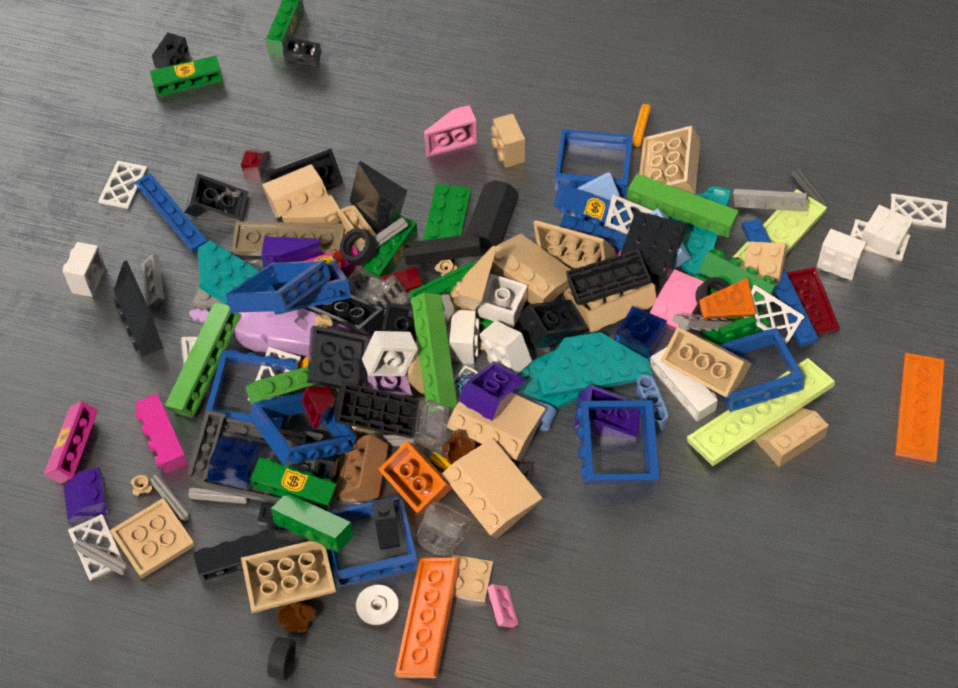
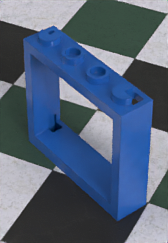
[555,129,633,196]
[225,260,331,313]
[266,262,351,315]
[719,328,804,412]
[205,350,300,430]
[249,393,357,466]
[575,400,659,485]
[328,495,418,588]

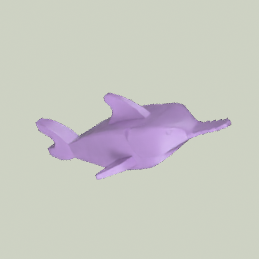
[189,308,371,372]

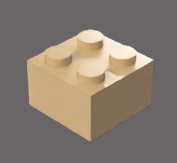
[491,114,525,168]

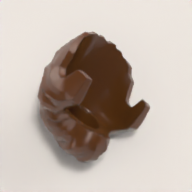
[442,430,476,465]
[277,601,317,633]

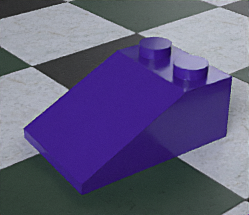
[261,236,323,273]
[459,361,526,421]
[574,384,640,439]

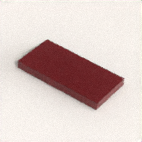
[786,267,840,335]

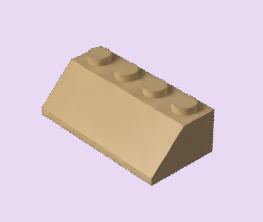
[661,326,752,398]

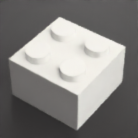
[861,205,913,258]
[817,229,866,280]
[63,242,106,297]
[478,274,527,328]
[449,310,480,364]
[479,320,532,374]
[362,331,417,376]

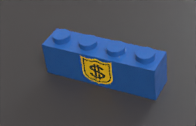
[553,185,628,231]

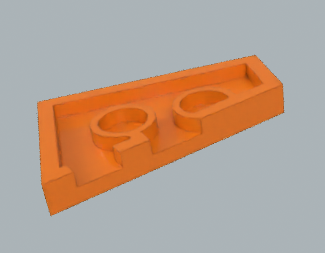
[699,278,756,319]

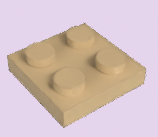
[744,242,787,281]
[452,554,493,603]

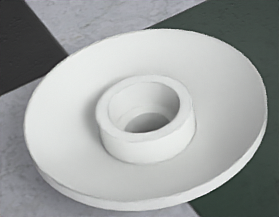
[356,585,398,625]

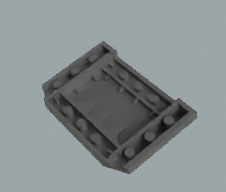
[188,410,323,504]

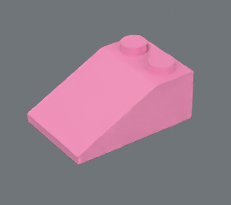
[424,105,477,157]
[649,269,704,331]

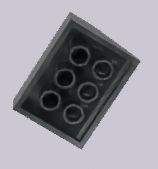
[350,161,408,235]
[113,260,163,357]

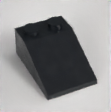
[184,173,249,222]
[518,300,590,349]

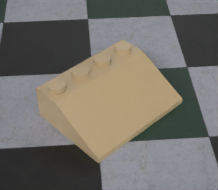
[639,126,701,194]
[533,220,616,268]
[490,233,571,304]
[449,246,497,311]
[562,282,657,332]
[446,395,546,462]
[442,438,543,539]
[241,541,336,613]

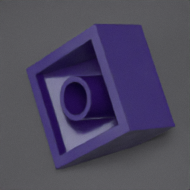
[64,468,109,523]

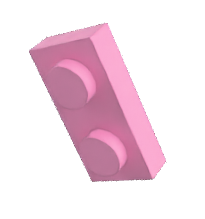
[487,584,518,628]

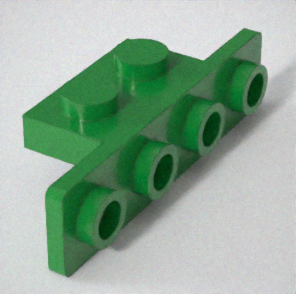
[699,311,770,345]

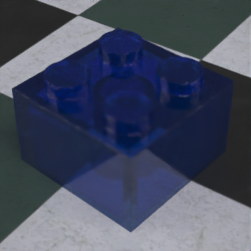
[615,306,667,361]
[208,435,260,490]

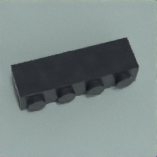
[193,529,279,583]

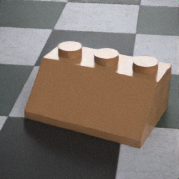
[334,434,388,502]

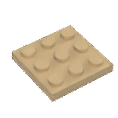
[110,498,195,579]

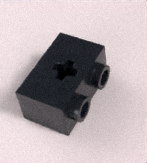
[152,32,188,69]
[283,37,322,67]

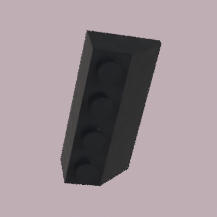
[262,148,343,189]
[304,290,385,336]

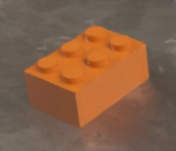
[378,441,452,516]

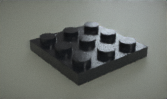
[620,211,688,278]
[307,325,368,389]

